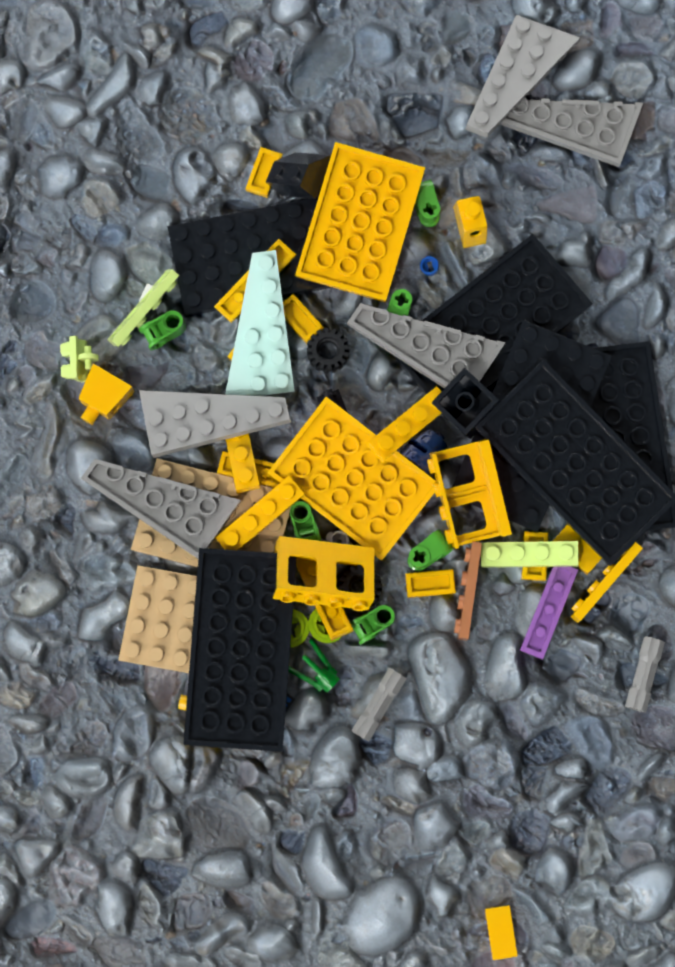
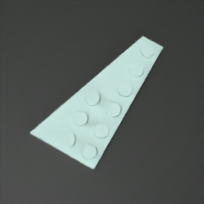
[225,250,294,396]

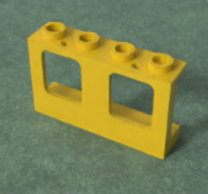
[427,439,512,549]
[273,536,374,611]

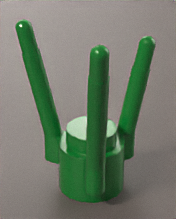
[289,639,340,693]

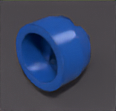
[420,256,440,276]

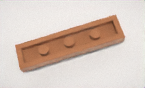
[454,542,482,641]

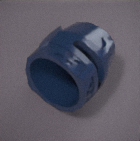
[400,429,448,475]

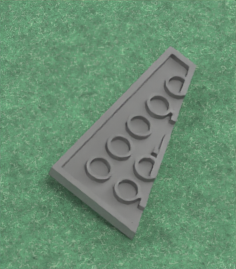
[466,15,580,138]
[500,98,643,167]
[347,303,505,389]
[139,390,292,458]
[81,459,241,559]

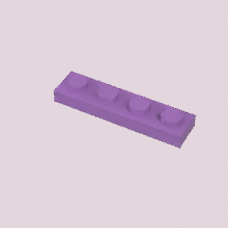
[519,567,578,660]

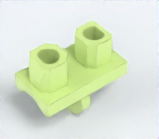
[60,336,99,383]

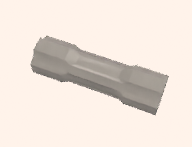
[625,636,665,713]
[351,668,407,742]

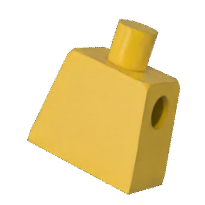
[453,196,487,249]
[79,364,135,425]

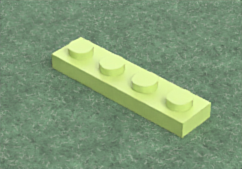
[107,269,179,347]
[481,541,579,568]

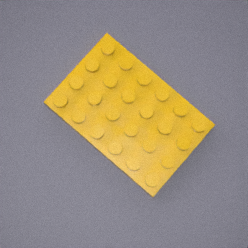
[295,142,425,303]
[267,397,436,561]

